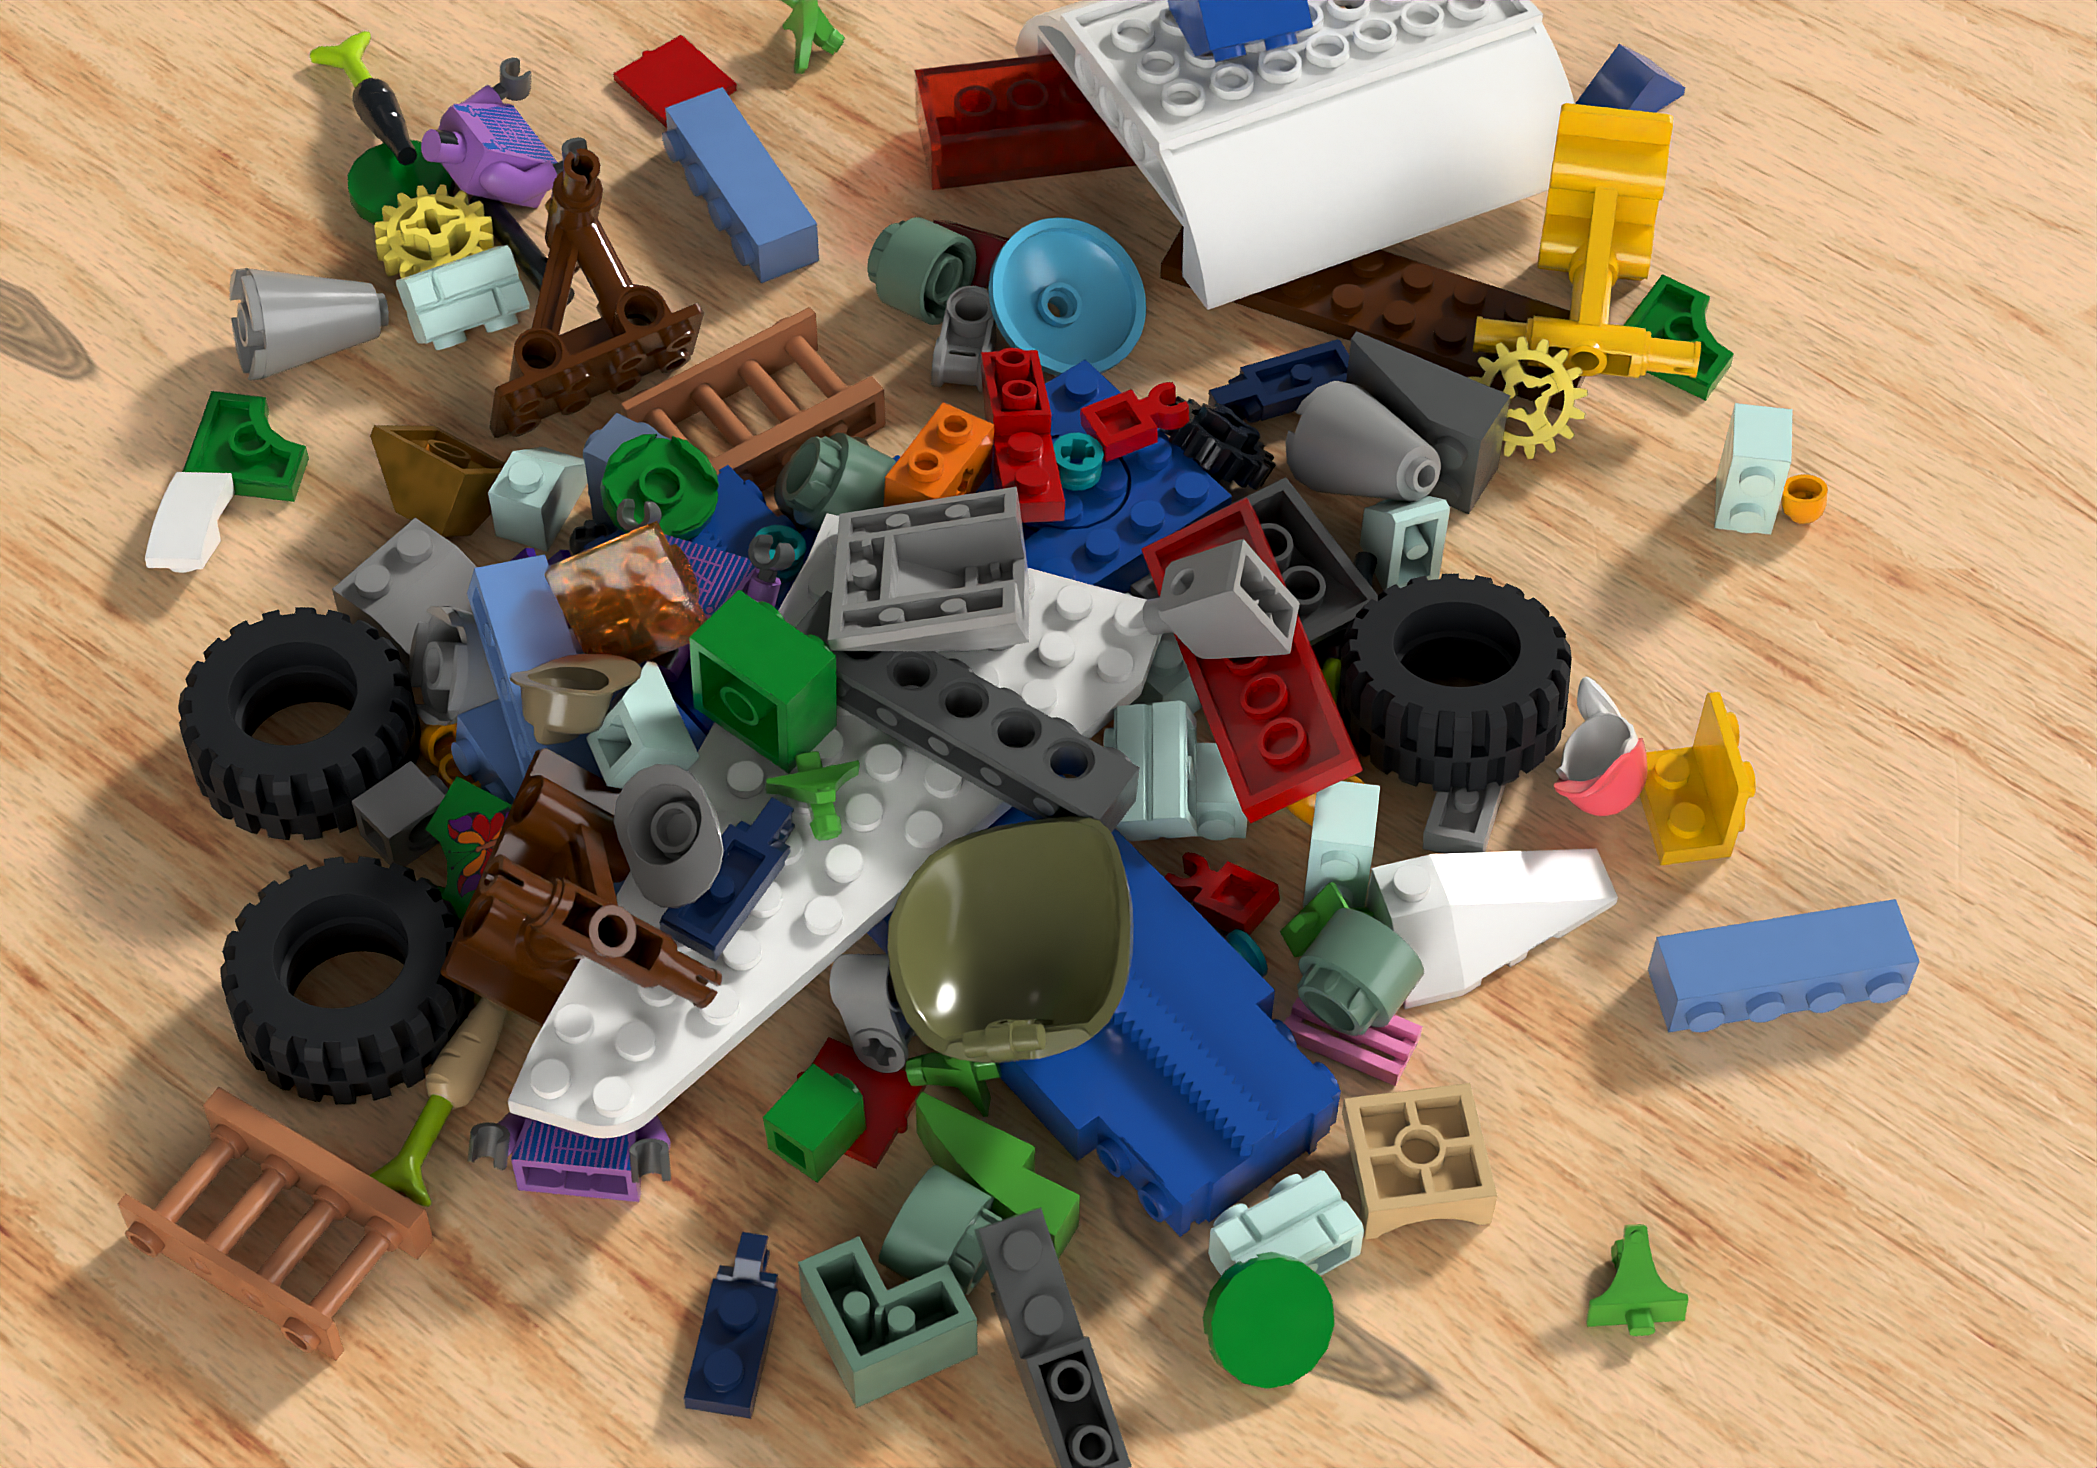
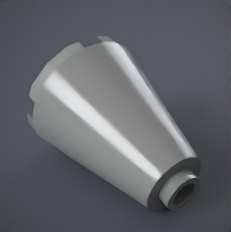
[229,268,389,380]
[1285,381,1441,501]
[409,606,499,726]

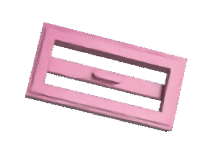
[1284,998,1422,1086]

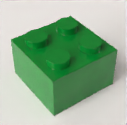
[689,590,837,774]

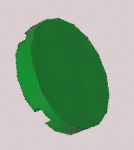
[347,140,455,225]
[600,434,719,541]
[1203,1252,1335,1389]

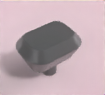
[569,520,613,555]

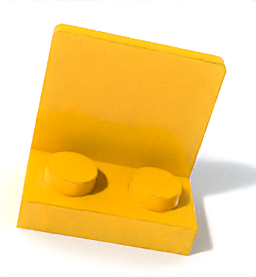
[1639,692,1756,865]

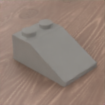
[332,518,477,674]

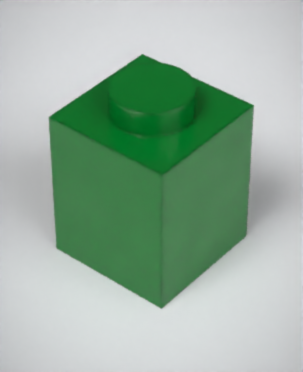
[763,1063,867,1183]

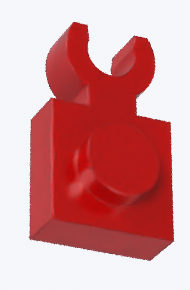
[1080,382,1189,462]
[1164,852,1280,936]

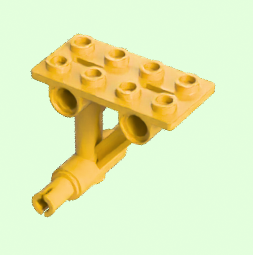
[1473,103,1701,378]

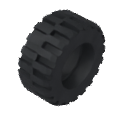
[1340,573,1572,792]
[178,607,421,840]
[220,856,474,1104]

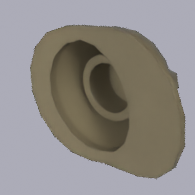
[510,654,642,745]

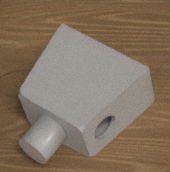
[1143,539,1300,659]

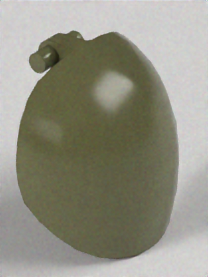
[887,816,1133,1063]

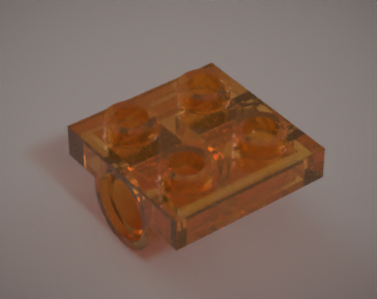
[544,521,707,664]

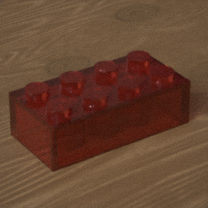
[915,54,1137,190]

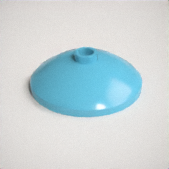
[989,217,1146,376]

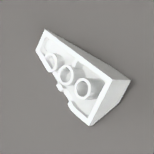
[1366,848,1618,1009]

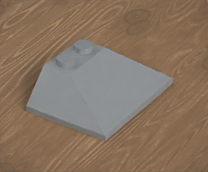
[828,487,1029,652]

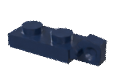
[1208,339,1349,423]
[659,797,795,962]
[684,1232,779,1419]

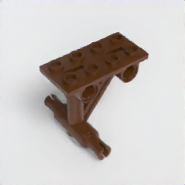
[489,148,704,438]
[441,748,722,1027]

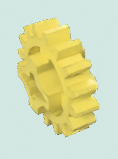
[374,184,494,278]
[1468,337,1588,459]

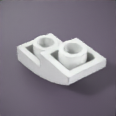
[145,472,235,573]

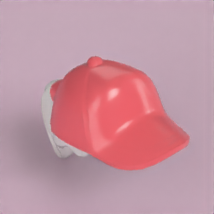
[1553,676,1648,816]

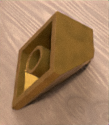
[370,425,505,538]

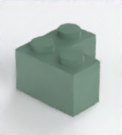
[798,1236,977,1408]

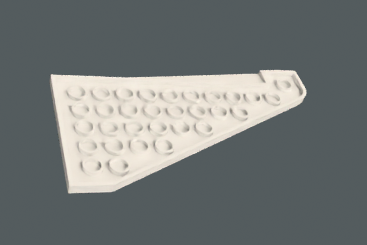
[508,513,1162,1138]

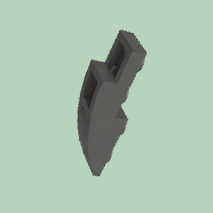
[974,1208,1132,1468]

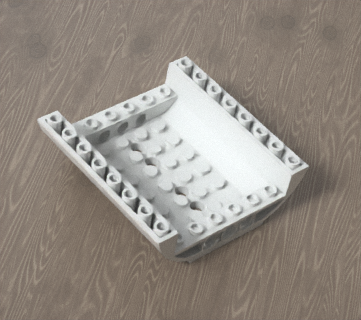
[1015,0,1575,310]

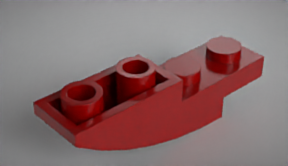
[980,348,1065,523]

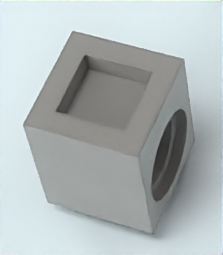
[352,761,449,867]

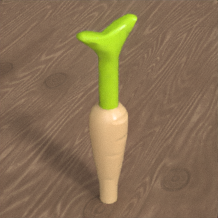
[369,997,508,1207]

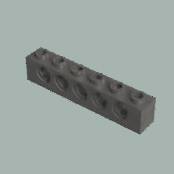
[795,591,1140,833]

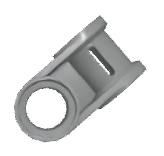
[931,286,996,393]
[830,954,917,1073]

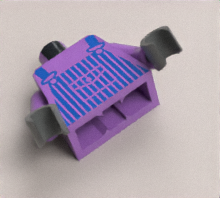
[421,58,587,208]
[616,499,795,682]
[468,1112,671,1202]

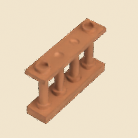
[621,307,886,492]
[117,1087,434,1361]

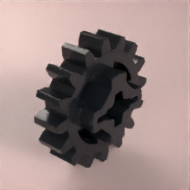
[1159,396,1276,490]

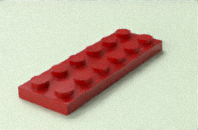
[1141,498,1363,824]

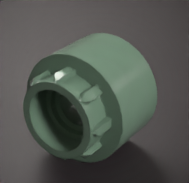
[867,217,976,325]
[782,432,896,533]
[1297,908,1424,1036]
[878,1165,1003,1295]

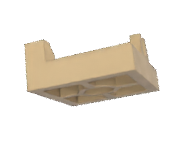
[1342,1083,1497,1240]

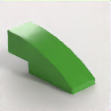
[916,1092,1080,1259]

